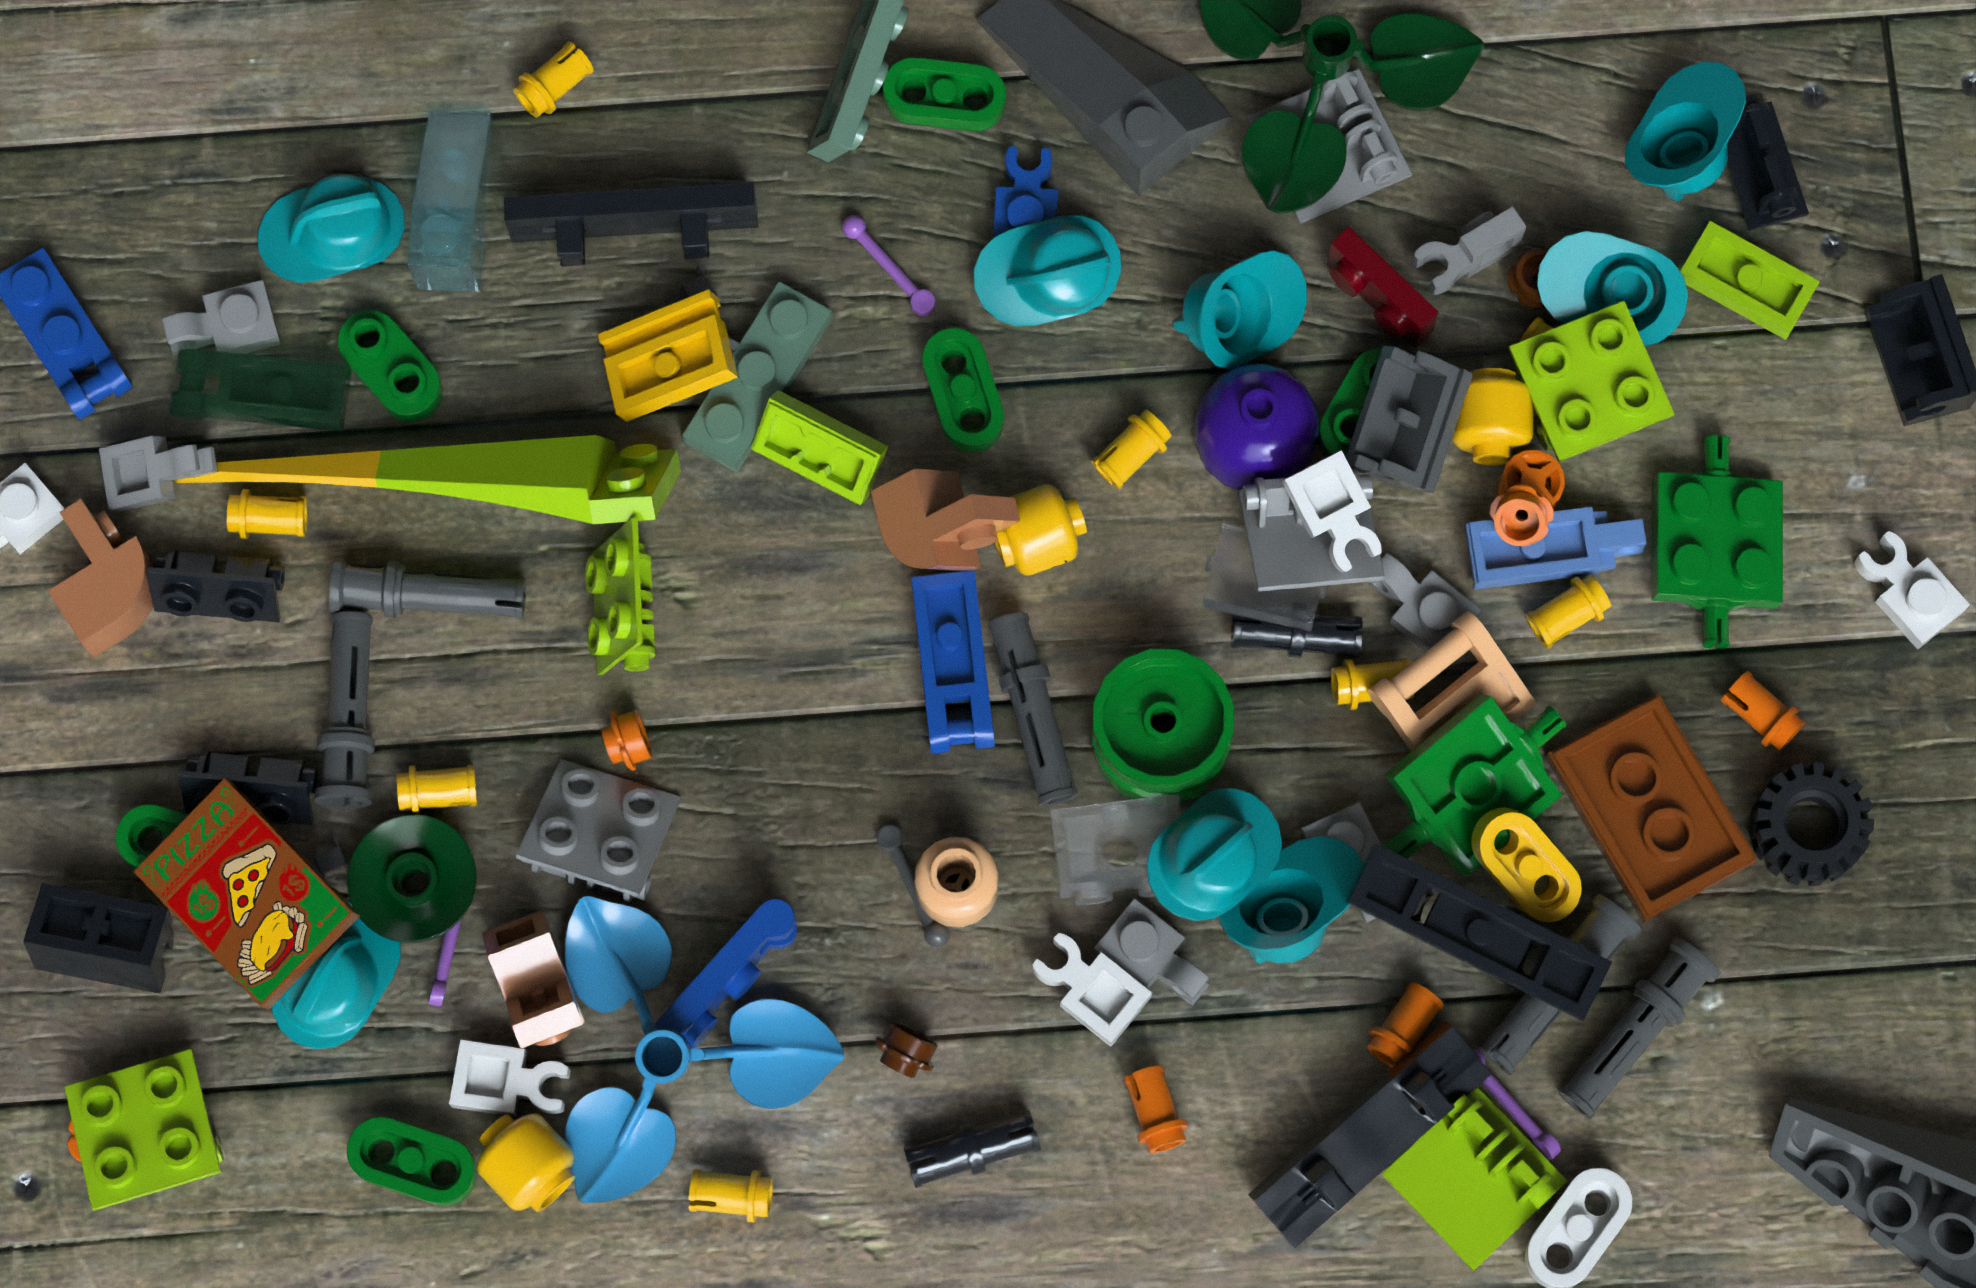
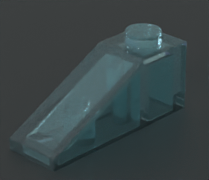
[407,111,492,292]

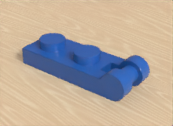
[0,247,133,421]
[911,570,995,754]
[655,899,798,1048]

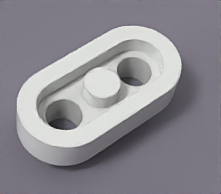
[1525,1168,1632,1288]

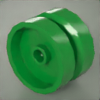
[1092,649,1234,806]

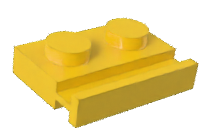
[598,289,738,422]

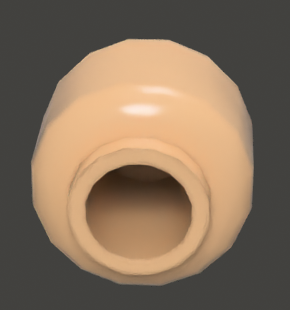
[914,837,999,927]

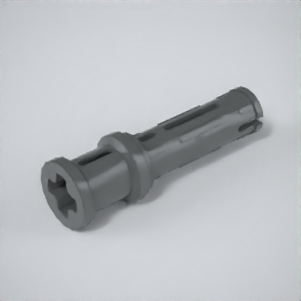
[329,556,526,619]
[314,611,375,809]
[1478,894,1642,1075]
[1558,937,1720,1119]

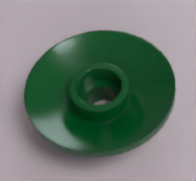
[347,815,477,943]

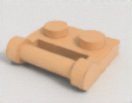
[1368,611,1537,751]

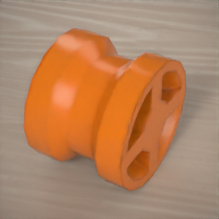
[1497,450,1565,516]

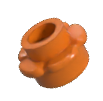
[1490,484,1554,546]
[601,710,653,771]

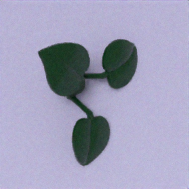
[1199,0,1484,214]

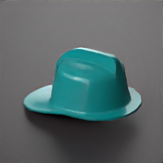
[1625,61,1746,202]
[258,174,405,283]
[974,215,1121,327]
[1537,231,1688,346]
[1172,250,1307,370]
[1146,788,1282,921]
[1220,836,1363,964]
[272,902,401,1050]

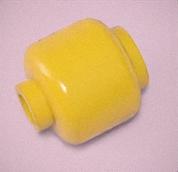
[1451,368,1533,466]
[995,484,1087,576]
[477,1113,575,1212]

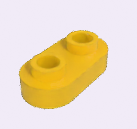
[1471,808,1582,922]

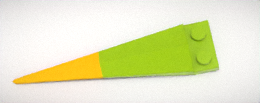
[174,435,681,524]

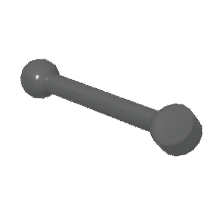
[877,825,950,947]

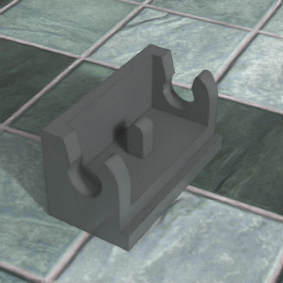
[1346,346,1473,493]

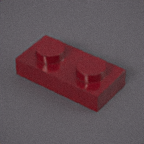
[1327,227,1438,348]

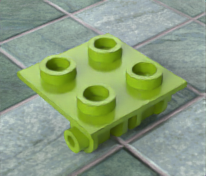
[1508,301,1675,462]
[585,518,656,675]
[64,1049,224,1211]
[1381,1087,1568,1271]

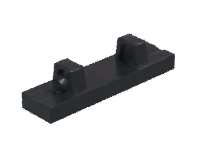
[504,183,759,267]
[1345,844,1612,1021]
[1248,1021,1492,1248]

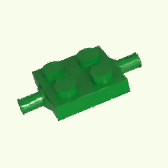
[1651,434,1783,649]
[1383,693,1566,877]

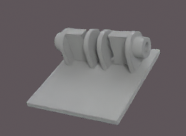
[1247,69,1412,224]
[1238,469,1385,592]
[516,759,681,903]

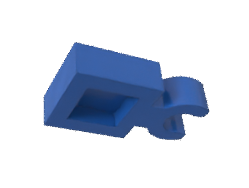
[993,146,1058,238]

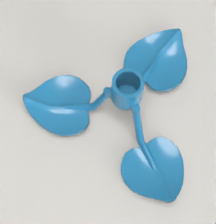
[565,896,844,1203]

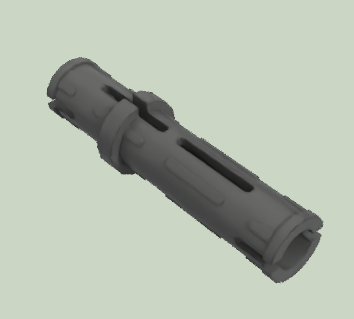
[988,612,1079,807]

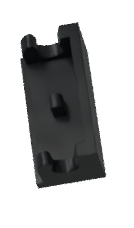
[1864,274,1976,427]
[23,883,174,994]

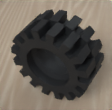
[1749,762,1874,886]

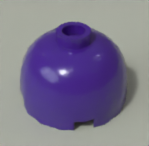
[1193,363,1319,490]

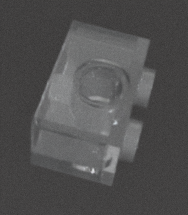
[1050,794,1182,905]

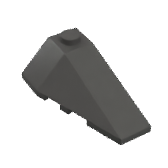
[978,0,1232,196]
[1769,1098,1976,1288]

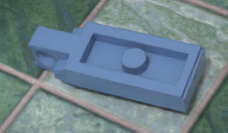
[1464,507,1647,590]

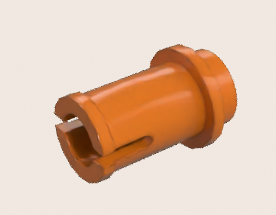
[1720,671,1806,751]
[1367,982,1444,1067]
[1123,1065,1188,1154]

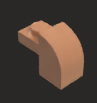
[871,469,1020,571]
[48,499,154,658]
[482,910,585,1048]

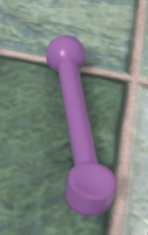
[842,215,935,317]
[428,919,462,1007]
[1471,1049,1561,1161]

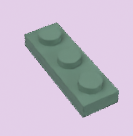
[806,0,908,162]
[682,281,833,473]

